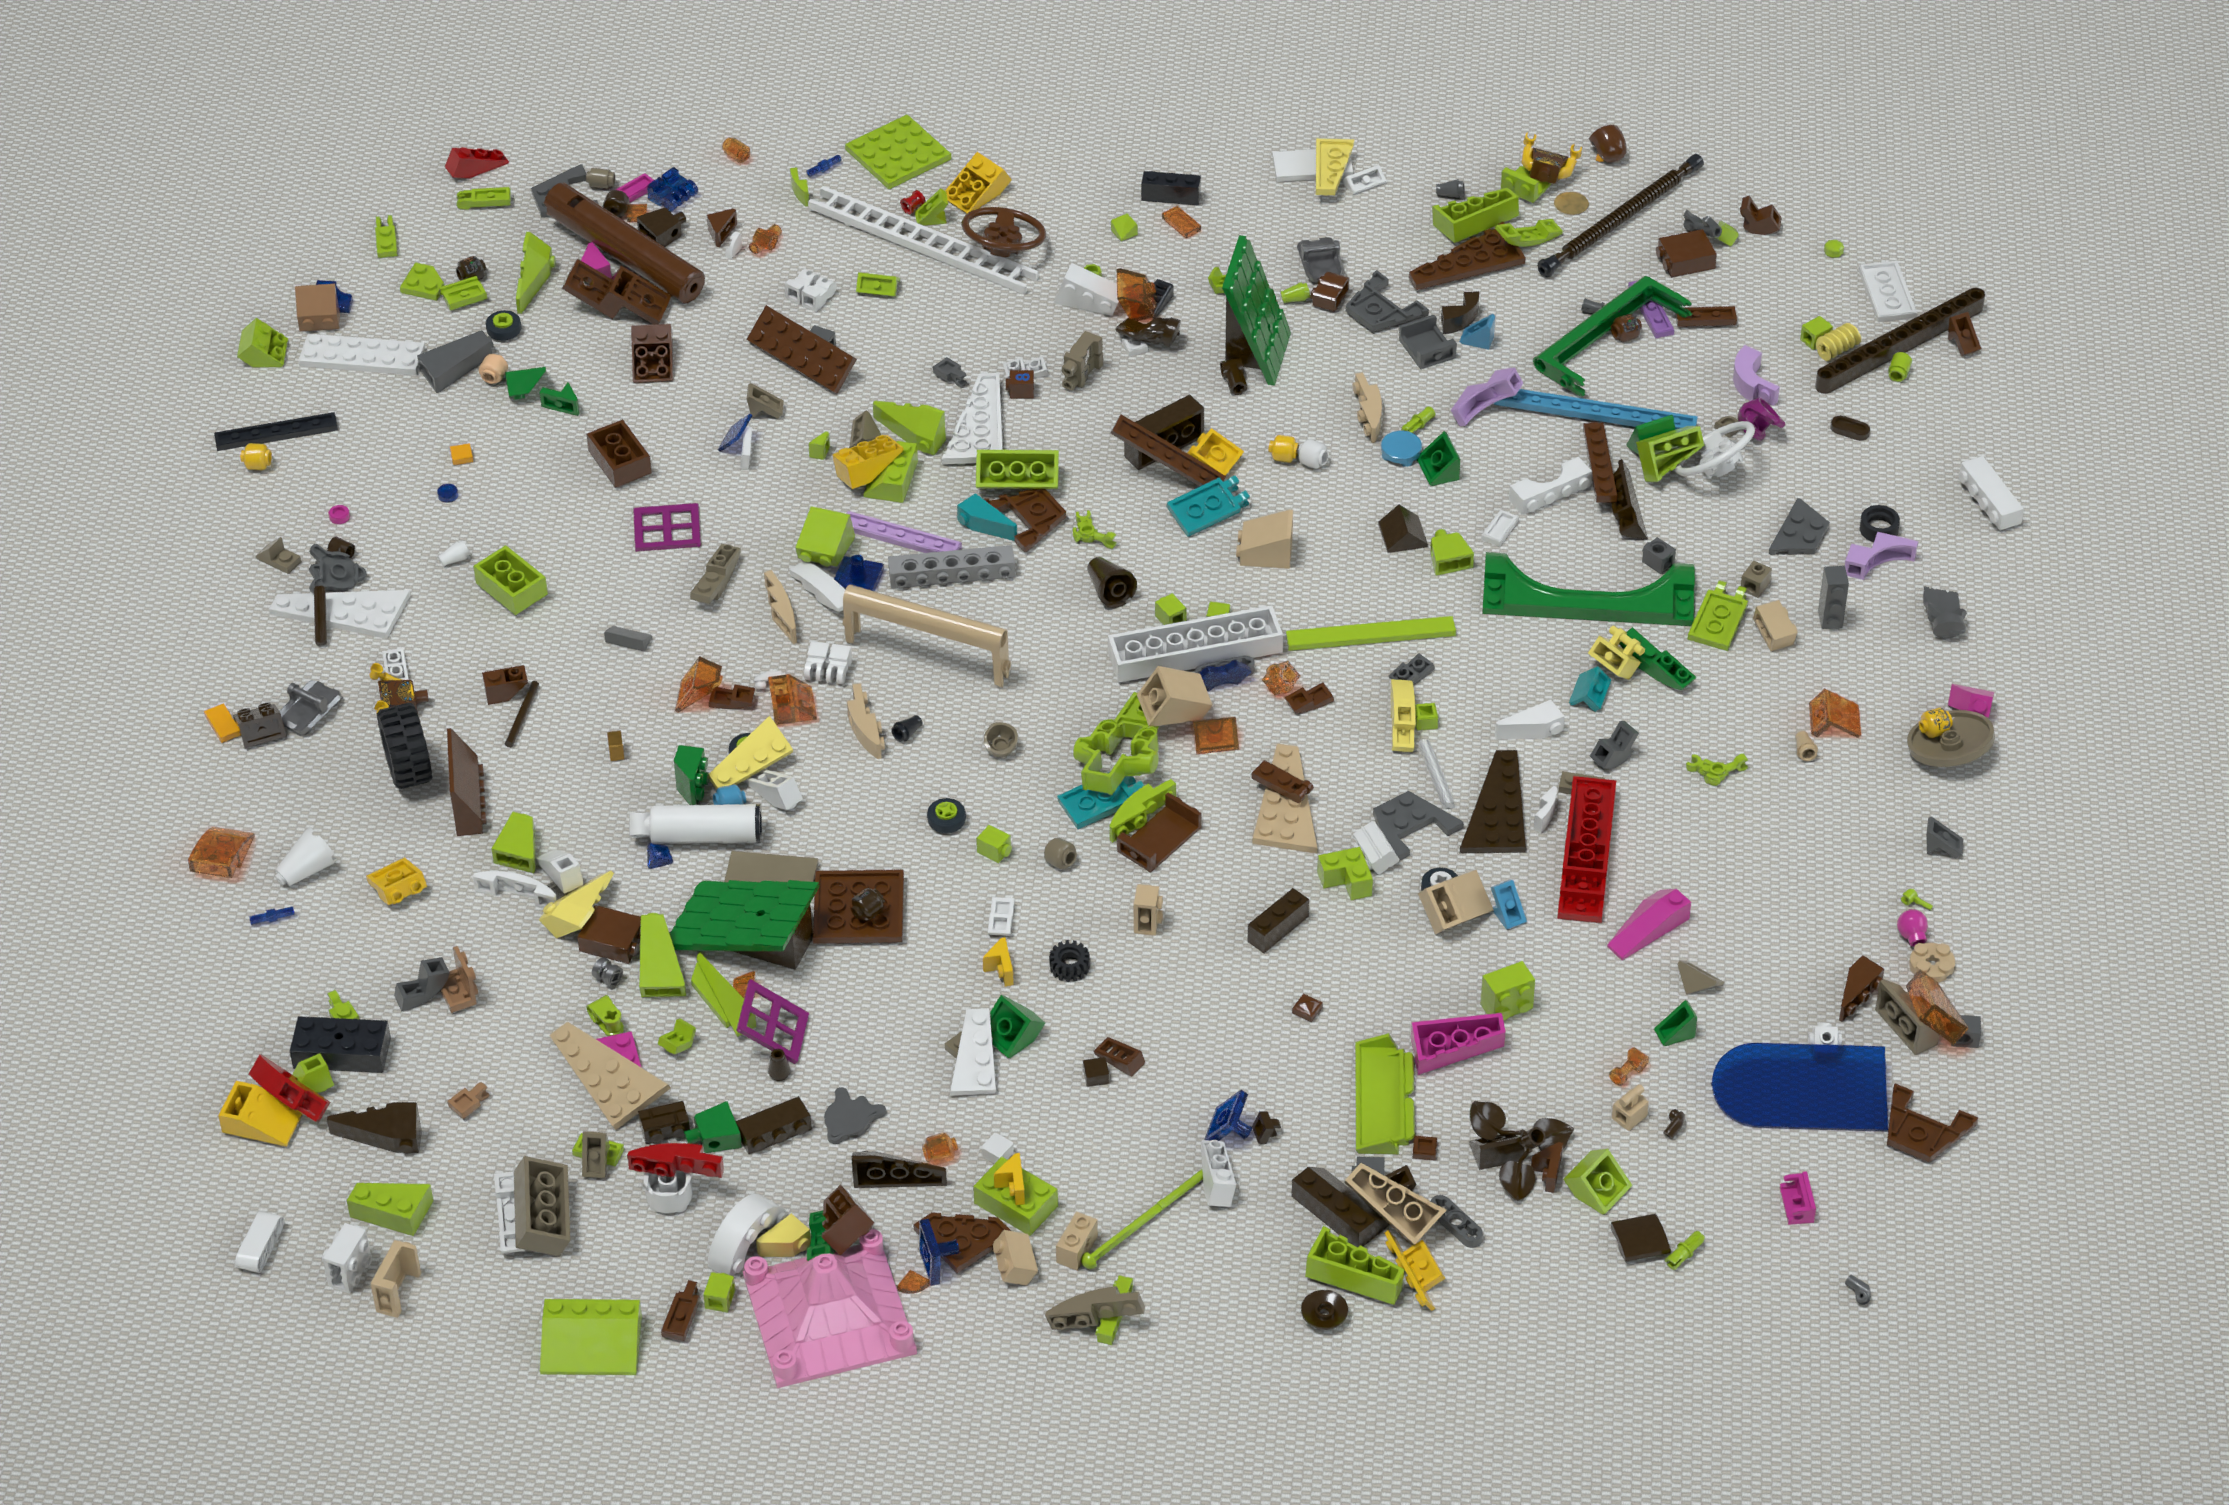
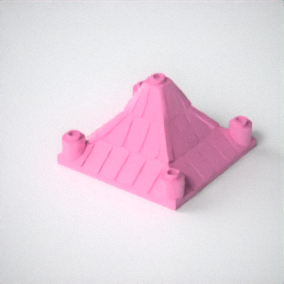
[743,1229,917,1388]

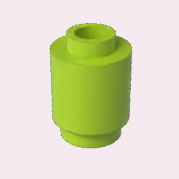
[1888,352,1912,382]

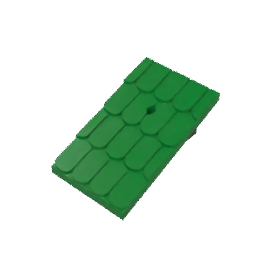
[1222,235,1291,386]
[669,880,819,970]

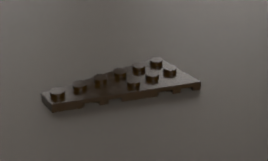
[1459,750,1526,854]

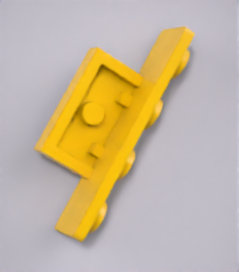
[1384,1230,1446,1311]

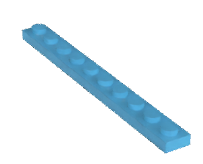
[1494,389,1698,430]

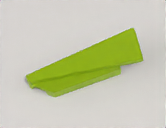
[691,953,757,1037]

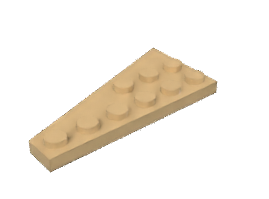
[1252,743,1317,854]
[549,1022,671,1130]

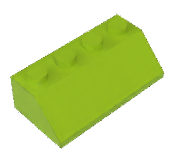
[976,450,1059,489]

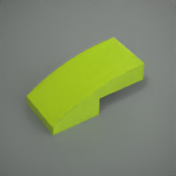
[790,167,809,207]

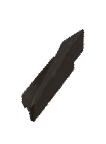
[1611,459,1648,540]

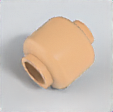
[479,354,508,384]

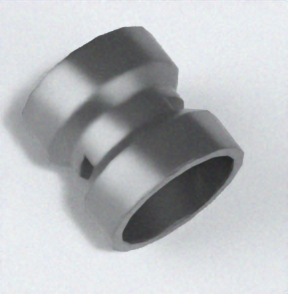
[592,957,623,987]

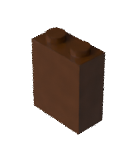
[1656,229,1717,278]
[577,905,641,964]

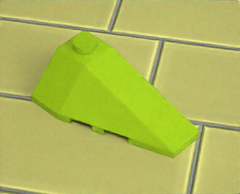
[516,232,556,314]
[873,401,946,456]

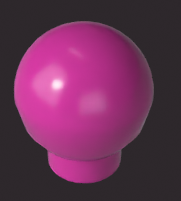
[1897,909,1928,947]

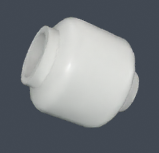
[1297,439,1329,469]

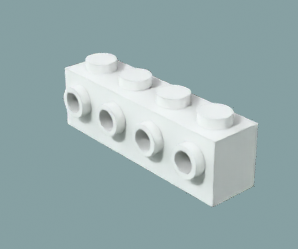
[1958,456,2024,530]

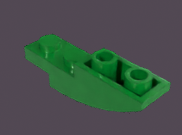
[1619,627,1696,691]

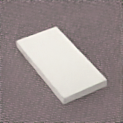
[1272,149,1353,182]
[1858,261,1917,322]

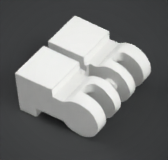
[785,269,837,312]
[804,641,852,684]

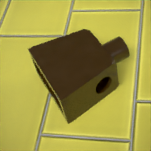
[637,208,686,247]

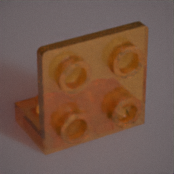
[1809,688,1861,738]

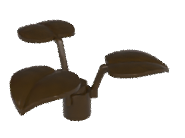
[1470,1101,1574,1201]

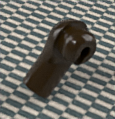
[1663,1109,1685,1139]

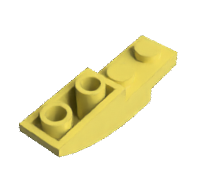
[1391,679,1416,752]

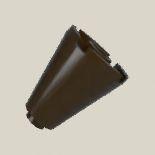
[1087,557,1137,608]

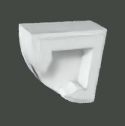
[725,231,742,259]
[1122,338,1148,357]

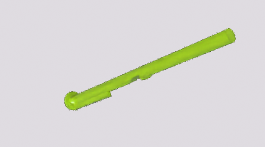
[1081,1169,1203,1269]

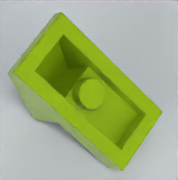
[915,188,948,226]

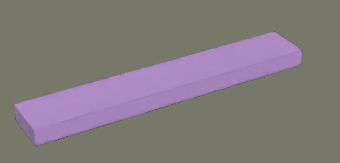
[846,511,962,553]

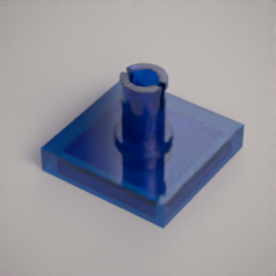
[834,554,884,592]
[1204,1089,1252,1141]
[918,1219,959,1286]

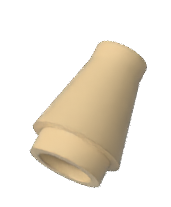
[1795,731,1818,761]

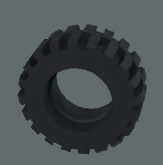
[377,703,433,789]

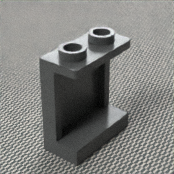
[1399,315,1457,370]

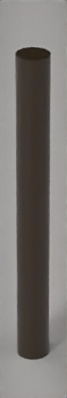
[505,681,539,748]

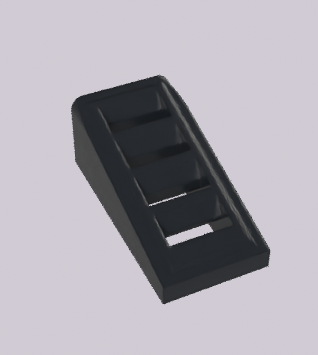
[1138,279,1174,319]

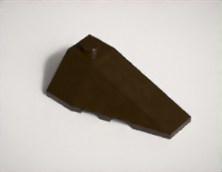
[327,1102,422,1154]
[852,1151,947,1188]

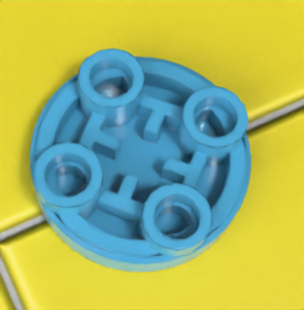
[1381,431,1422,467]

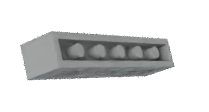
[888,545,1015,589]

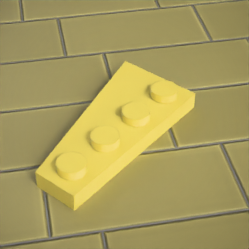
[1316,138,1355,196]
[708,716,793,790]

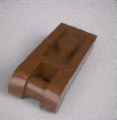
[1251,760,1314,803]

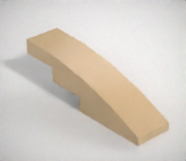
[764,570,797,644]

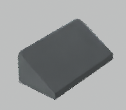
[604,626,652,651]

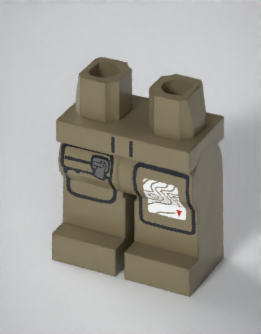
[1062,331,1103,391]

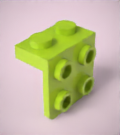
[1501,166,1552,203]

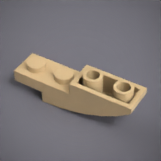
[1352,372,1382,443]
[847,683,885,759]

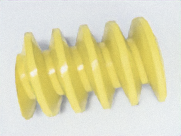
[1816,323,1861,361]

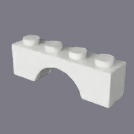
[1509,457,1592,515]

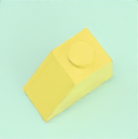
[756,1213,811,1257]

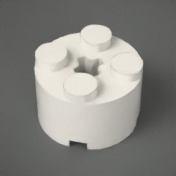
[644,1170,693,1213]

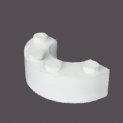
[708,1194,788,1276]

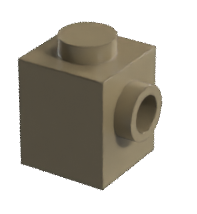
[1741,561,1772,598]

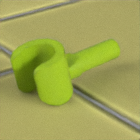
[1901,889,1933,910]

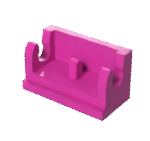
[1779,1171,1816,1225]

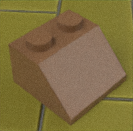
[295,284,340,332]

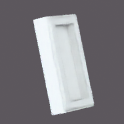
[740,427,752,470]
[1481,509,1519,547]

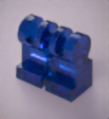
[647,167,698,212]

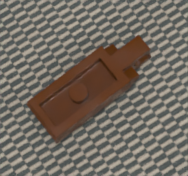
[661,1280,700,1341]

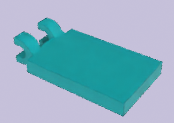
[1166,475,1250,537]
[1057,772,1145,830]

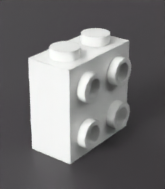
[322,1223,372,1294]

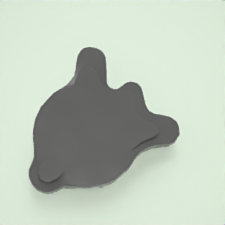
[309,544,367,593]
[824,1087,886,1144]

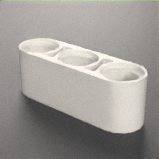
[235,1211,284,1273]

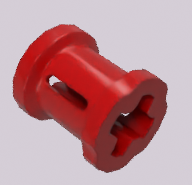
[900,190,926,215]

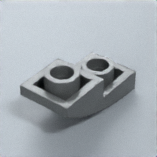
[1389,653,1435,685]

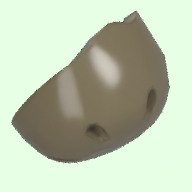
[984,722,1018,758]

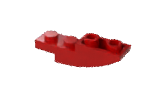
[249,1054,331,1122]
[627,1143,724,1178]

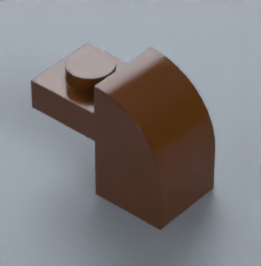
[1740,195,1782,235]

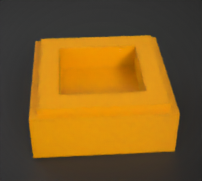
[450,443,473,465]

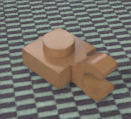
[447,1082,489,1119]

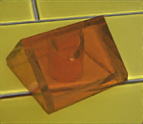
[1190,716,1239,755]

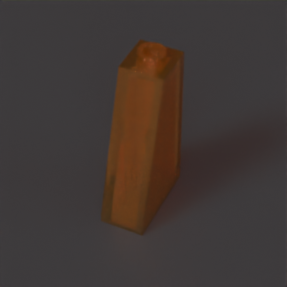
[1906,969,1969,1045]

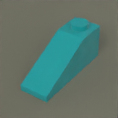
[957,493,1017,541]

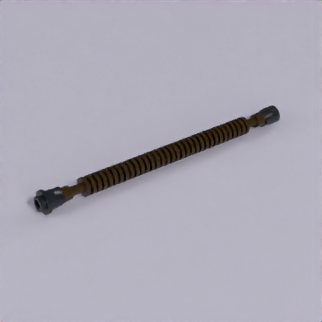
[1537,153,1704,277]

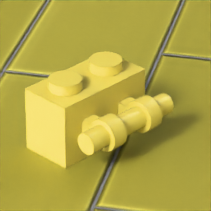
[1588,626,1645,680]

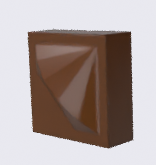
[1292,993,1323,1022]

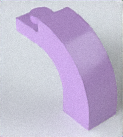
[1733,345,1780,406]

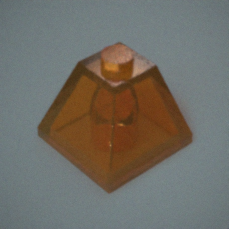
[675,656,723,713]

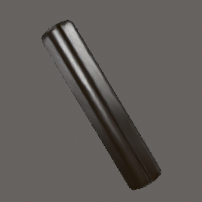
[314,586,327,645]

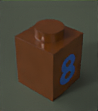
[1006,370,1034,399]

